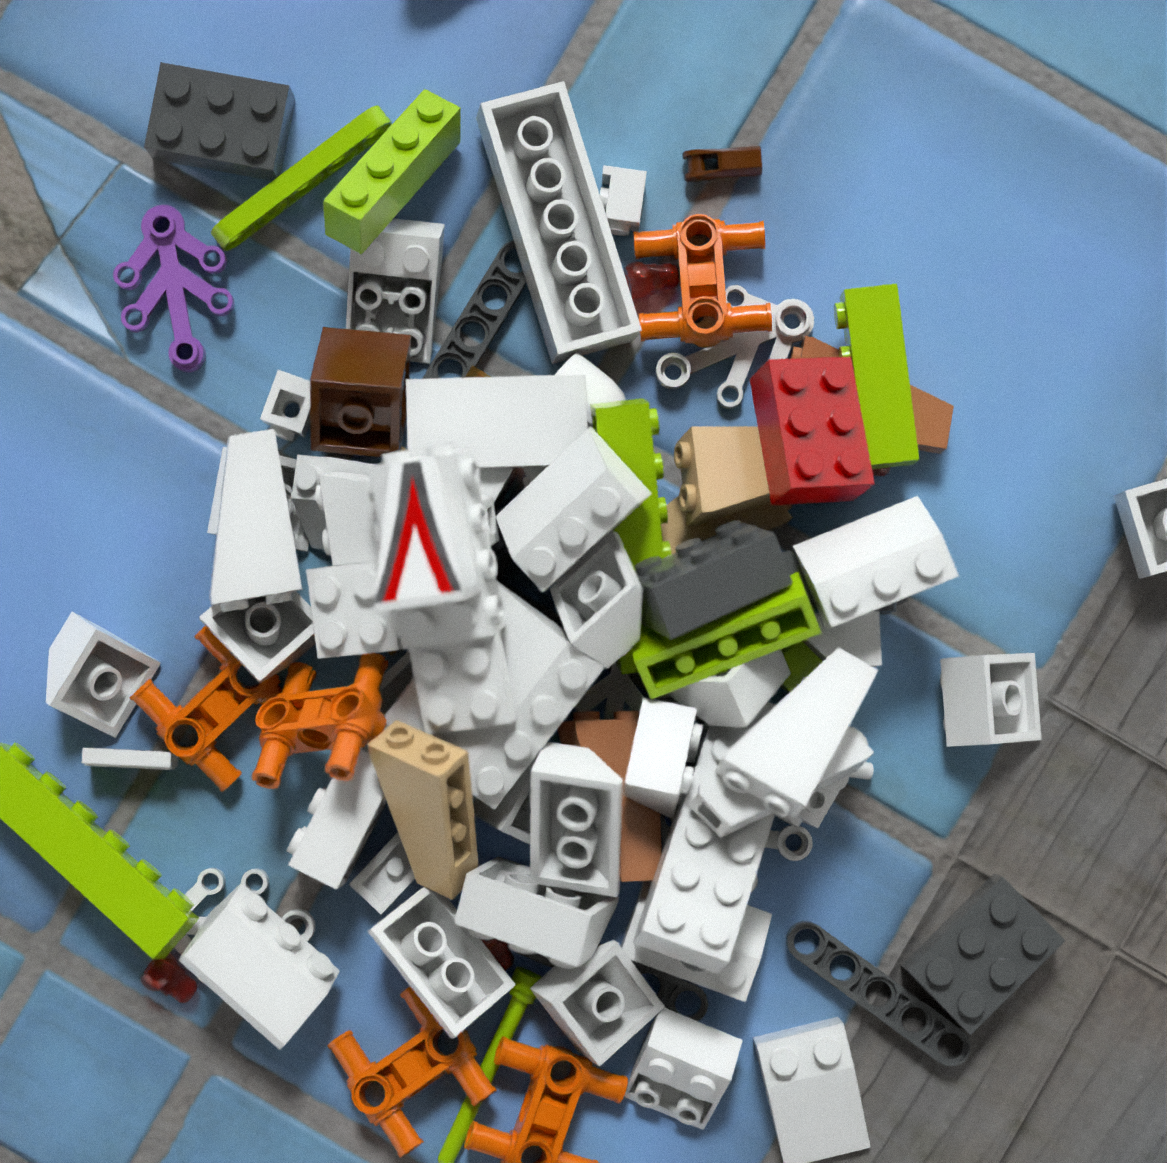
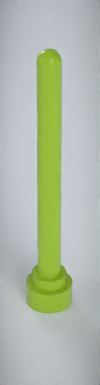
[438,966,542,1163]

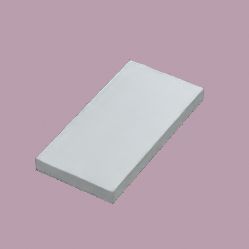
[406,374,588,469]

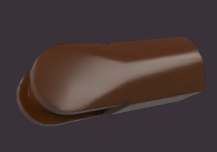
[682,146,762,182]

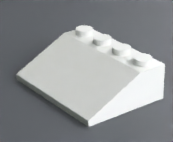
[385,582,604,809]

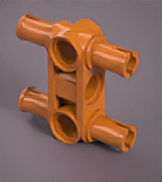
[633,214,772,348]
[130,626,282,792]
[252,653,389,789]
[327,986,497,1158]
[464,1036,628,1163]

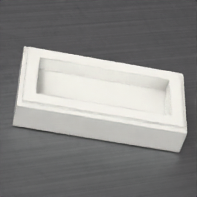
[82,747,178,770]

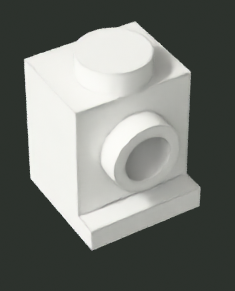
[600,165,647,236]
[260,370,310,442]

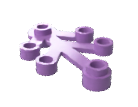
[113,205,235,372]

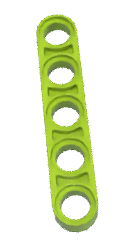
[211,105,392,251]

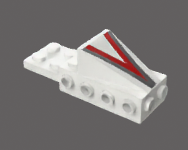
[366,442,517,734]

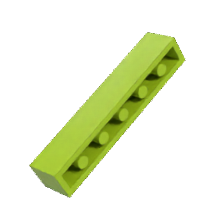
[590,398,672,674]
[0,742,200,959]

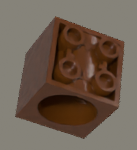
[310,327,411,457]

